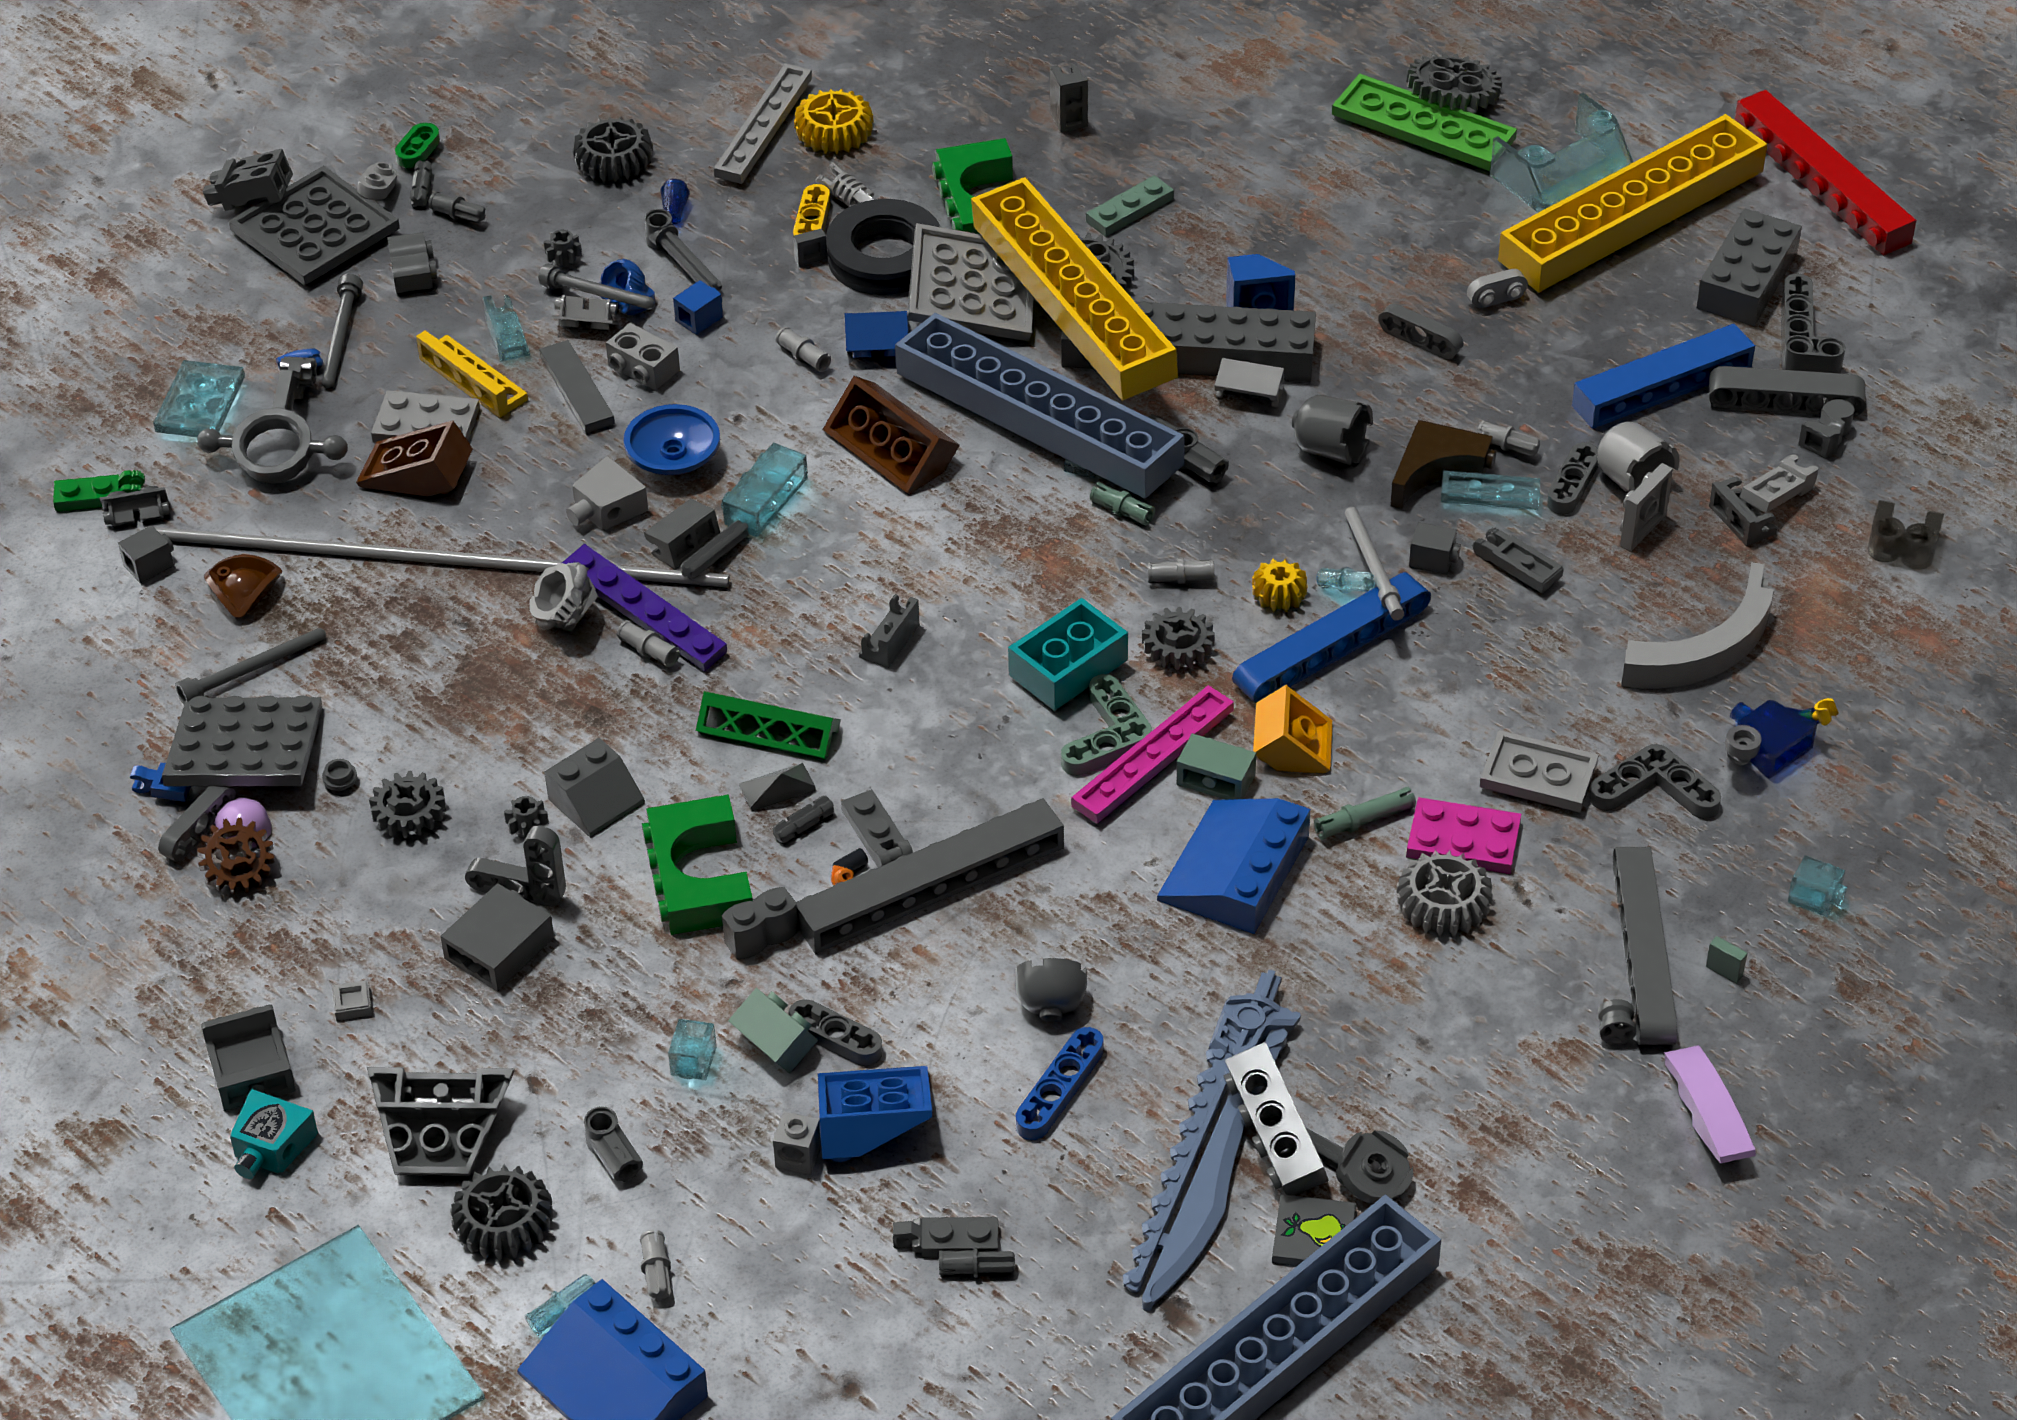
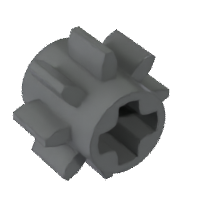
[543,229,582,268]
[504,796,549,839]

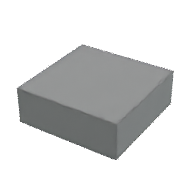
[332,980,372,1021]

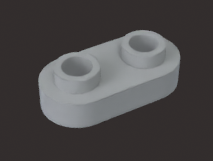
[357,162,398,200]
[1467,269,1528,308]

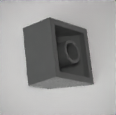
[544,738,645,837]

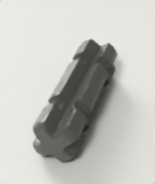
[410,161,432,208]
[772,796,834,843]

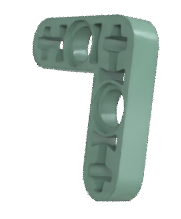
[1061,674,1152,776]

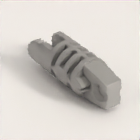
[815,162,874,207]

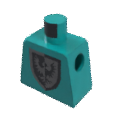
[230,1089,318,1179]

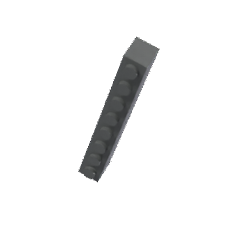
[796,798,1064,954]

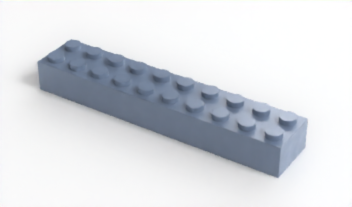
[895,313,1184,498]
[1111,1194,1442,1420]

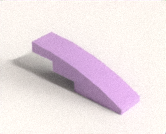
[1664,1045,1756,1163]

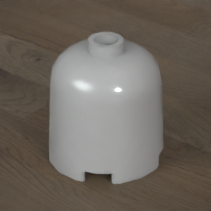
[1597,422,1680,493]

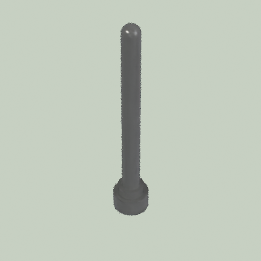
[538,263,655,309]
[322,274,363,388]
[175,628,326,705]

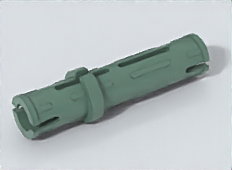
[1314,787,1416,840]

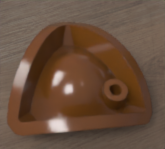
[204,554,283,617]

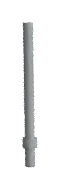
[1345,507,1404,620]

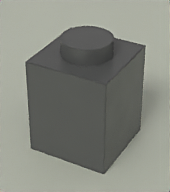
[1409,522,1461,575]
[118,525,174,583]

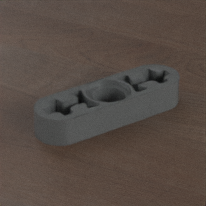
[1378,304,1464,359]
[1547,442,1599,515]
[158,786,236,862]
[788,999,883,1066]

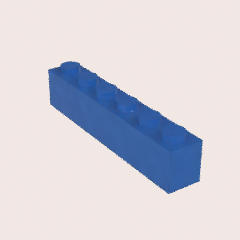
[1572,324,1755,429]

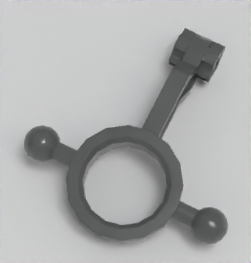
[197,356,348,484]

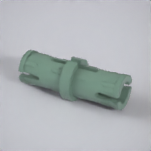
[1090,482,1155,526]

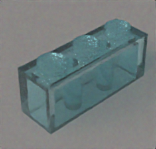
[721,442,808,537]

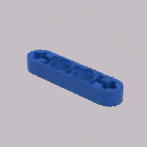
[1016,1027,1104,1140]

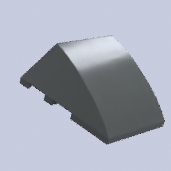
[367,1067,515,1176]

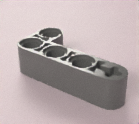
[1781,273,1846,374]

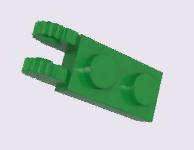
[53,470,145,512]

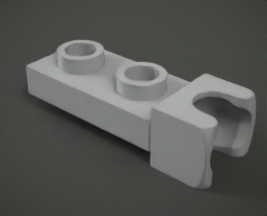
[1740,454,1818,513]

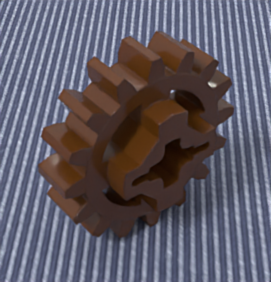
[197,817,275,894]

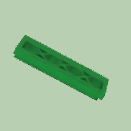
[695,691,841,758]

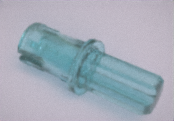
[1316,567,1376,594]
[524,1274,596,1336]

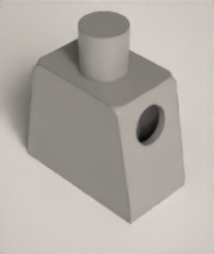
[566,456,648,530]

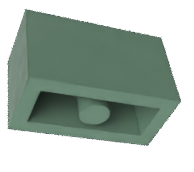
[1176,733,1256,800]
[728,987,818,1074]

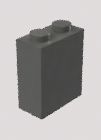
[440,883,554,991]

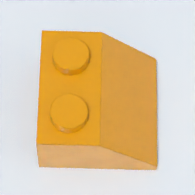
[1253,685,1333,773]

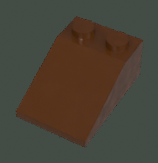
[356,420,473,497]

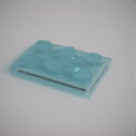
[153,360,245,437]

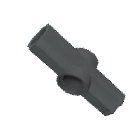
[1148,414,1229,484]

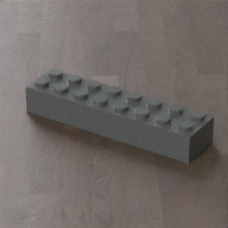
[1061,301,1316,382]

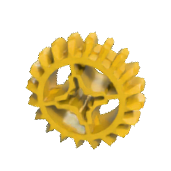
[794,88,874,154]

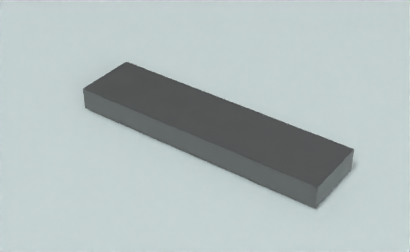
[539,340,615,433]

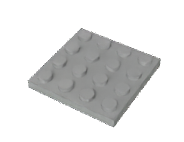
[907,223,1034,341]

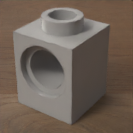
[773,1112,821,1175]

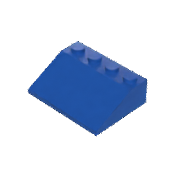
[1157,798,1311,934]
[517,1279,708,1420]

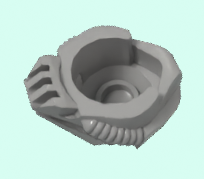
[529,562,598,631]

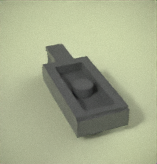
[893,1217,998,1257]

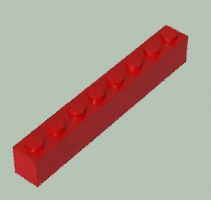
[1734,89,1917,256]

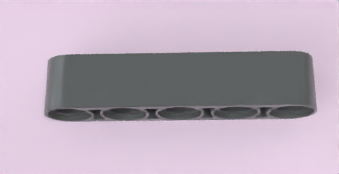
[1709,366,1866,417]

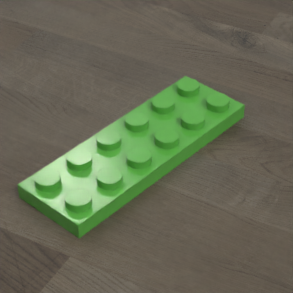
[1332,73,1517,171]

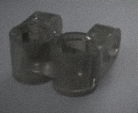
[1868,500,1944,570]

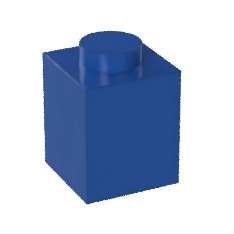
[673,280,723,335]

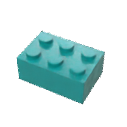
[1008,597,1128,711]

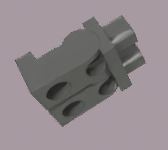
[203,149,293,211]

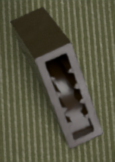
[1390,420,1496,509]

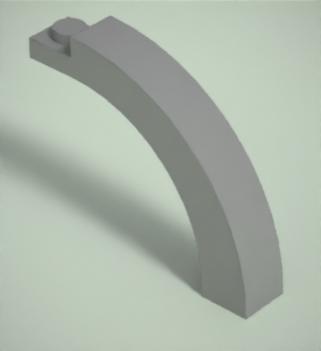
[1621,562,1774,689]

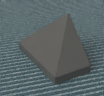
[739,763,816,811]

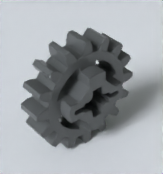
[1142,607,1215,670]
[369,771,446,838]

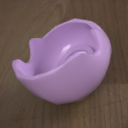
[214,798,271,849]

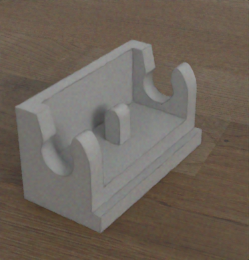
[1214,358,1284,407]

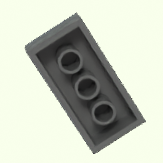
[1696,208,1802,327]

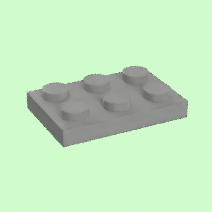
[371,390,480,443]
[1480,730,1599,812]

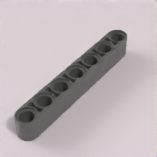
[1613,847,1677,1045]

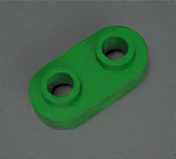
[395,123,440,169]

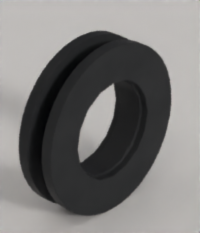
[826,199,940,295]

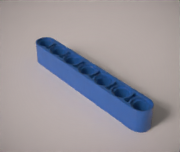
[1232,572,1431,703]

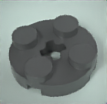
[1336,1130,1413,1205]

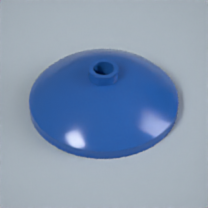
[624,404,720,475]

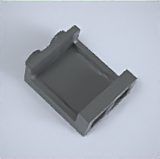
[201,1004,296,1111]

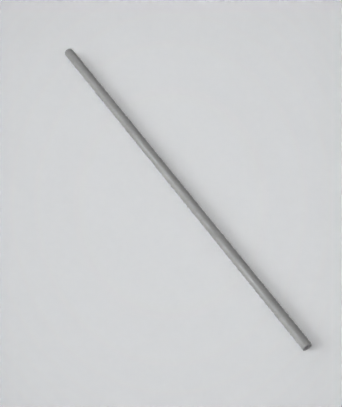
[154,527,730,588]

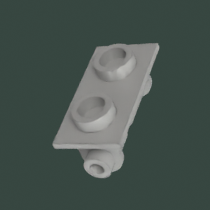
[552,295,619,330]

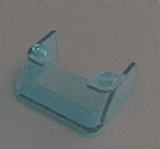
[1490,92,1634,212]

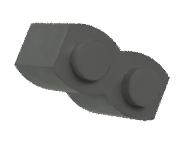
[387,232,437,293]
[722,887,799,960]

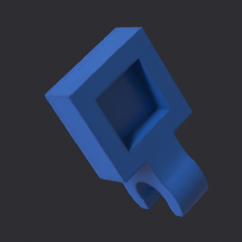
[130,762,191,802]

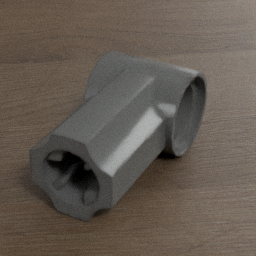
[584,1106,643,1182]

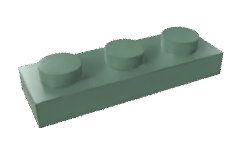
[1086,175,1174,237]

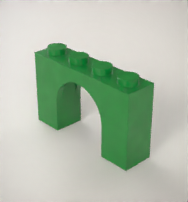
[932,138,1013,234]
[642,794,753,935]

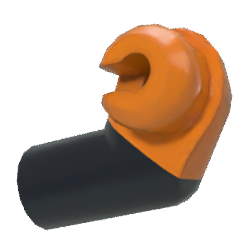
[830,848,868,886]

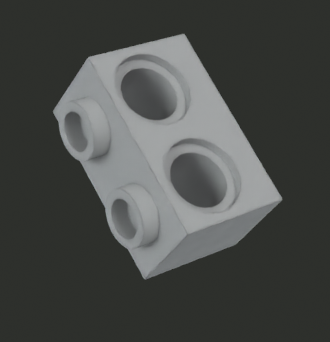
[606,323,680,390]

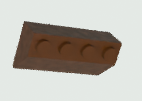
[822,376,960,494]

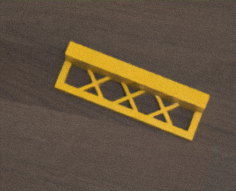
[416,330,528,418]

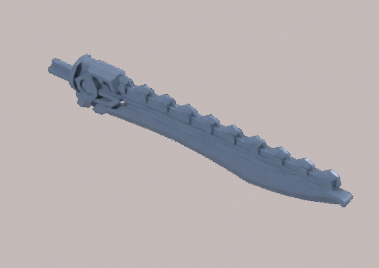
[1123,970,1301,1311]

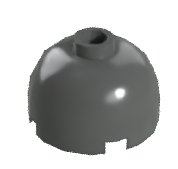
[1015,958,1087,1022]

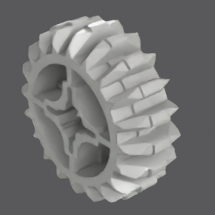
[1396,850,1493,937]

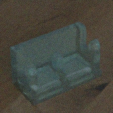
[483,295,530,362]

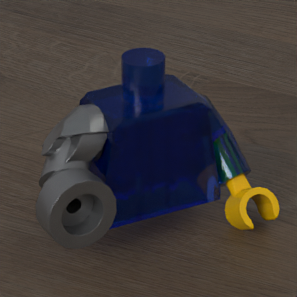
[1724,698,1839,779]

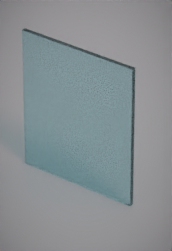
[170,1225,485,1420]

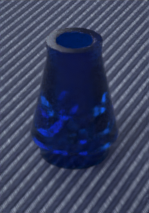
[660,179,690,224]

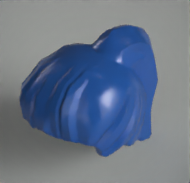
[600,259,655,315]

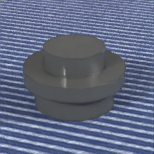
[322,759,357,791]

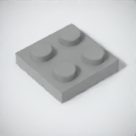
[1620,463,1673,551]

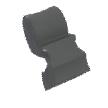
[1798,399,1854,459]

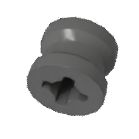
[1597,999,1636,1045]

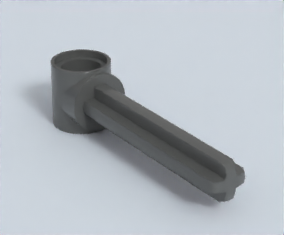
[645,209,722,291]

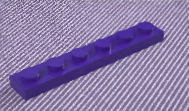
[562,544,728,672]

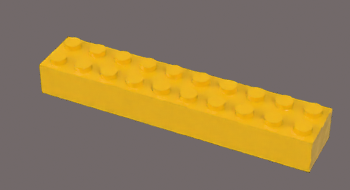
[1498,114,1767,292]
[971,177,1178,401]

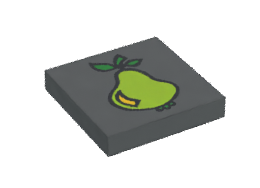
[1272,1194,1356,1266]

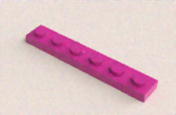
[1071,685,1234,824]

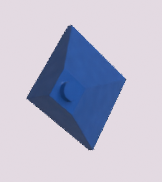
[818,1066,932,1162]

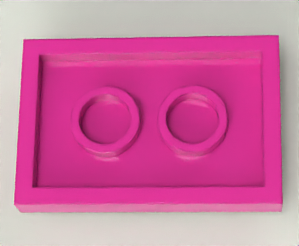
[1406,797,1522,874]

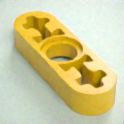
[793,184,830,236]

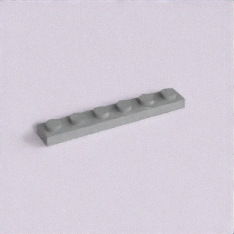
[714,63,812,184]

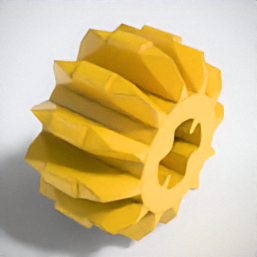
[1252,558,1308,613]

